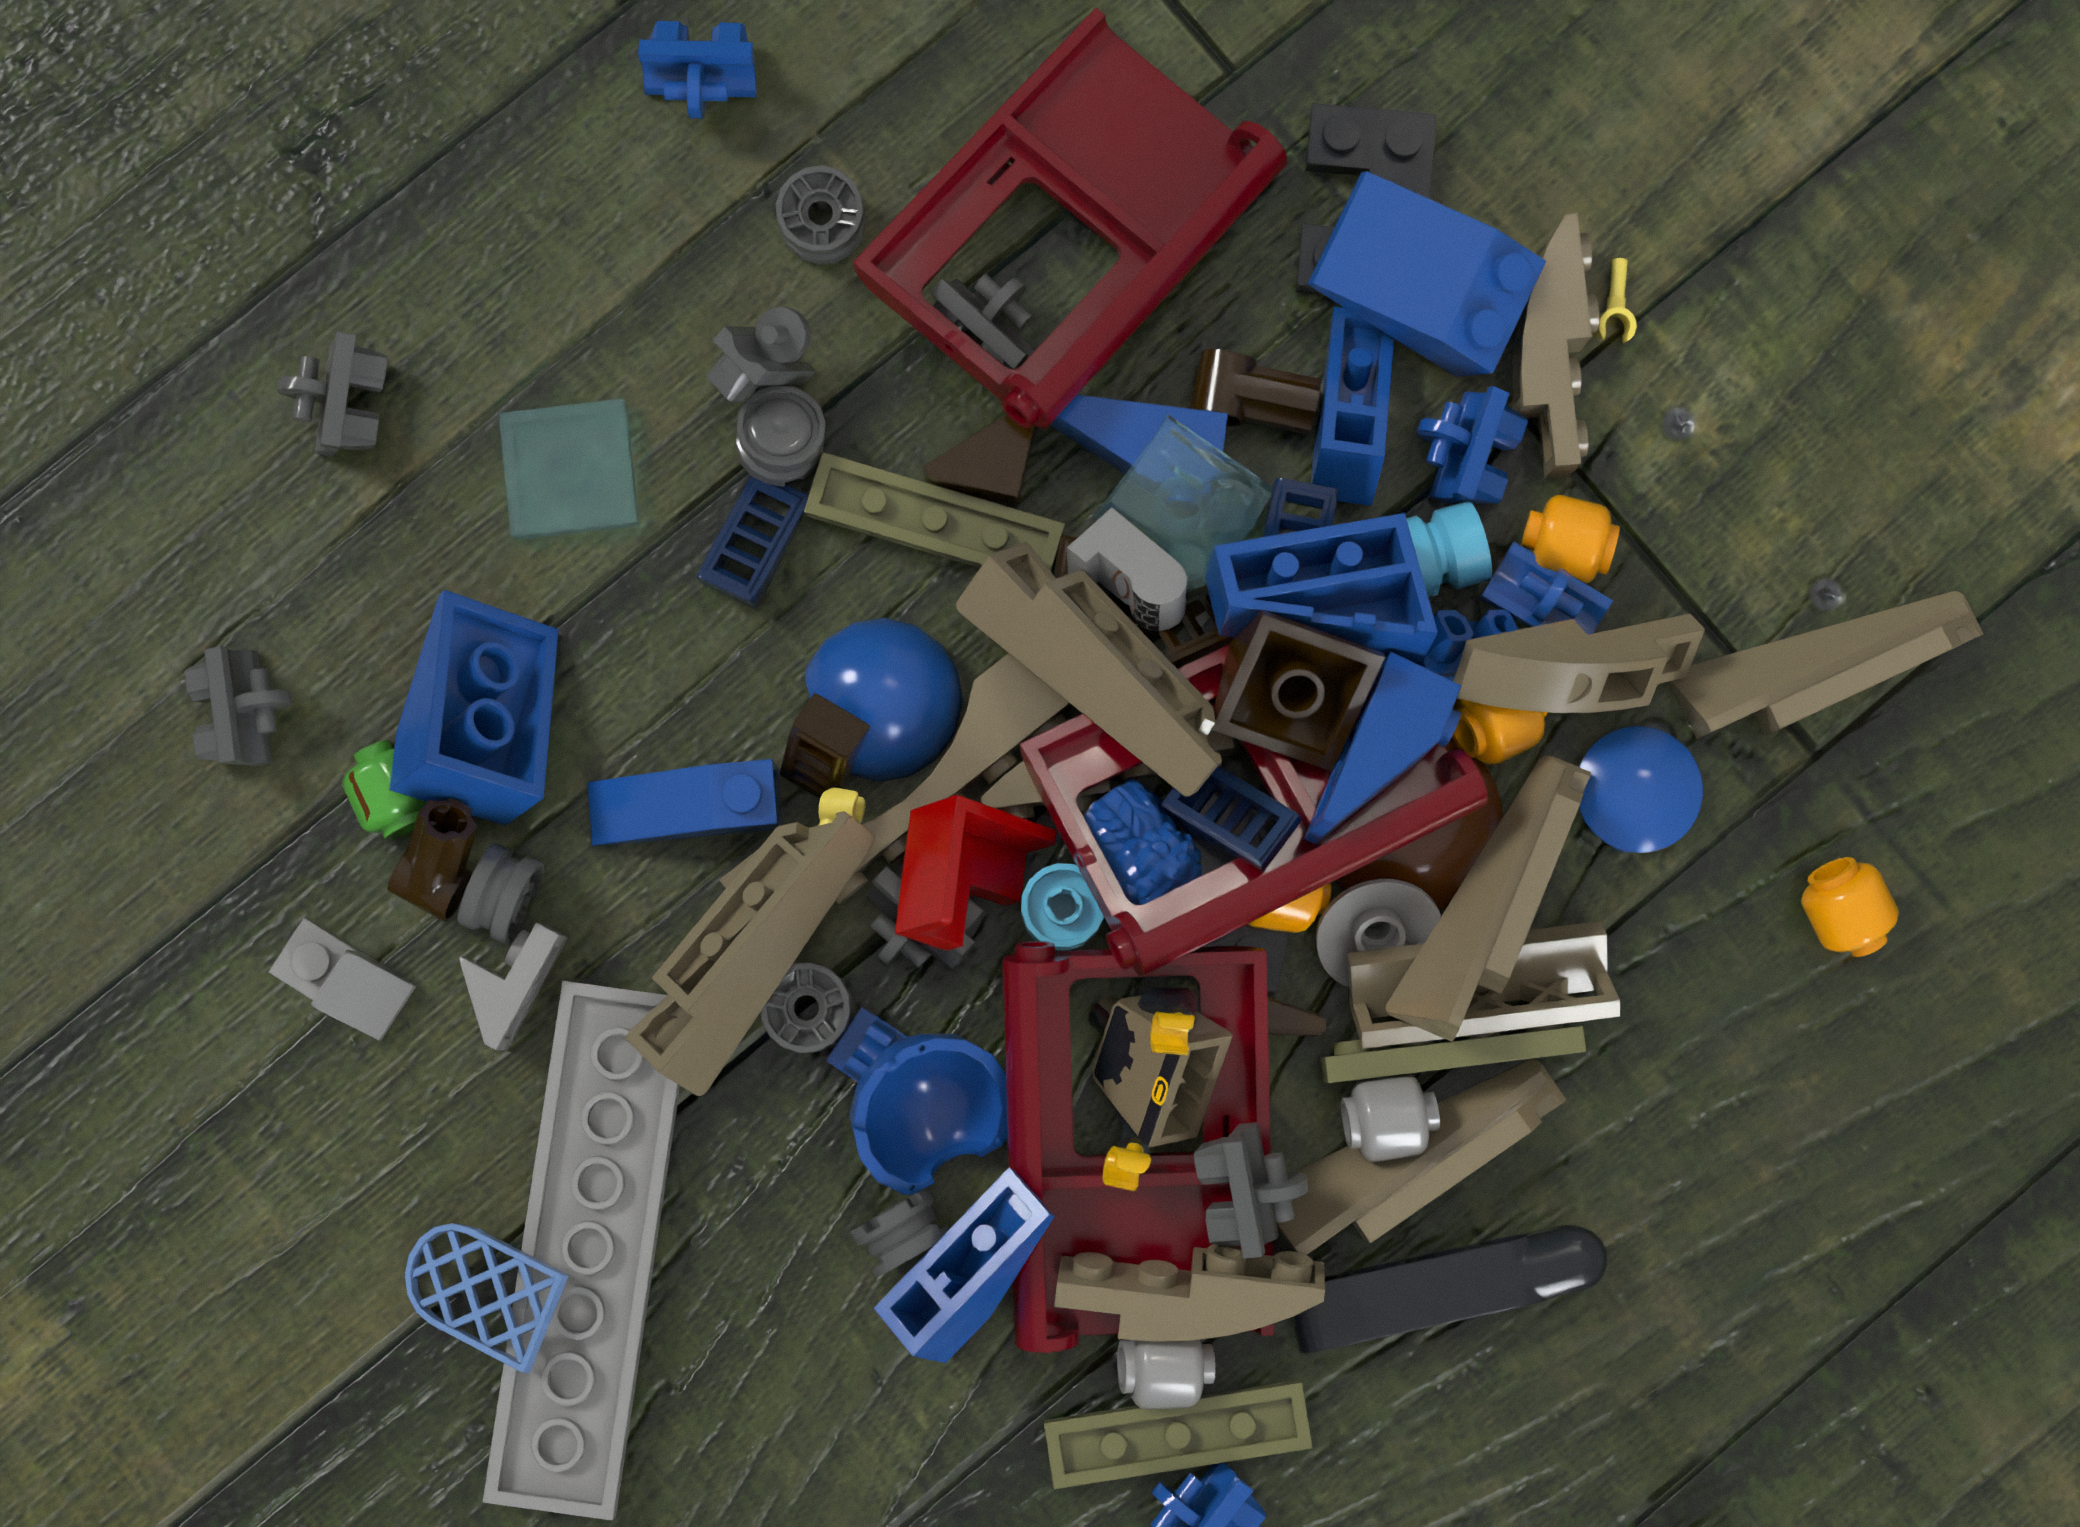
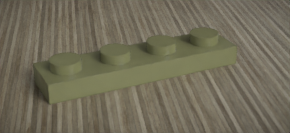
[804,452,1065,572]
[1318,1024,1586,1083]
[1044,1380,1312,1489]

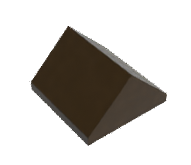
[1212,610,1385,771]

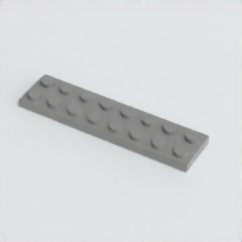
[483,981,680,1521]

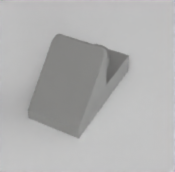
[269,918,416,1040]
[459,923,569,1050]

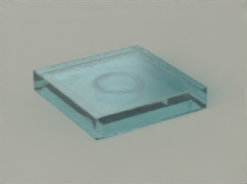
[499,399,640,540]

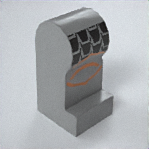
[1067,508,1187,631]

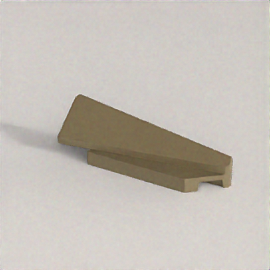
[956,542,1222,796]
[1669,591,1983,739]
[1385,756,1592,1042]
[625,811,875,1096]
[1276,1059,1566,1255]

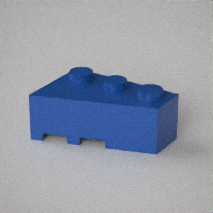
[1205,513,1438,662]

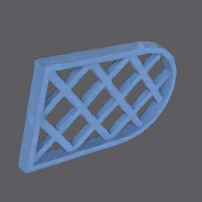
[405,1223,569,1373]

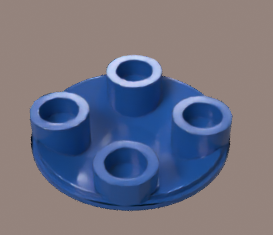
[1579,726,1703,853]

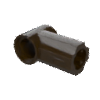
[1190,349,1322,435]
[387,798,478,922]

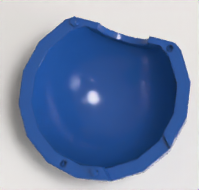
[804,618,963,782]
[849,1033,1008,1195]

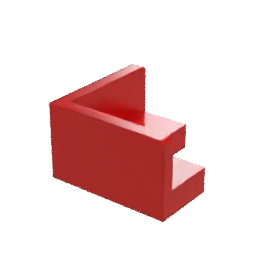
[895,795,1057,951]

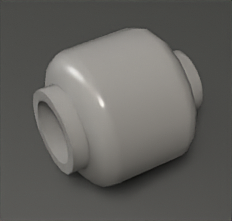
[1341,1073,1440,1162]
[1117,1339,1215,1410]

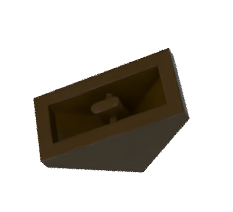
[923,415,1037,509]

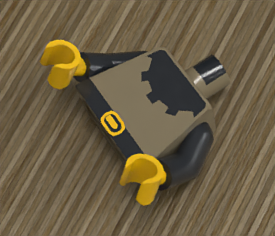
[1088,987,1233,1191]

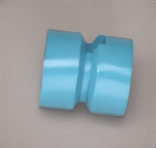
[1406,501,1492,598]
[1021,863,1104,951]

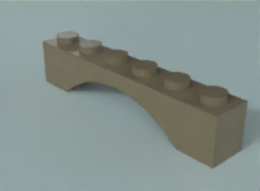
[719,653,1072,904]

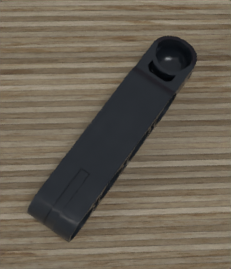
[1294,1225,1608,1353]

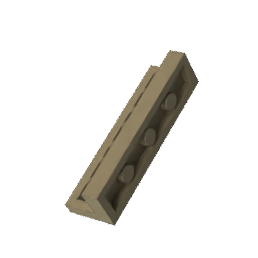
[1346,921,1620,1049]

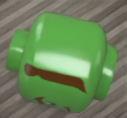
[342,740,427,840]

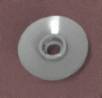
[1315,879,1441,987]

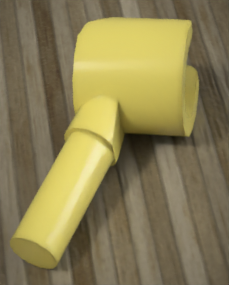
[1594,258,1637,344]
[818,788,866,826]

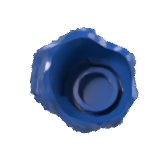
[1070,779,1204,905]

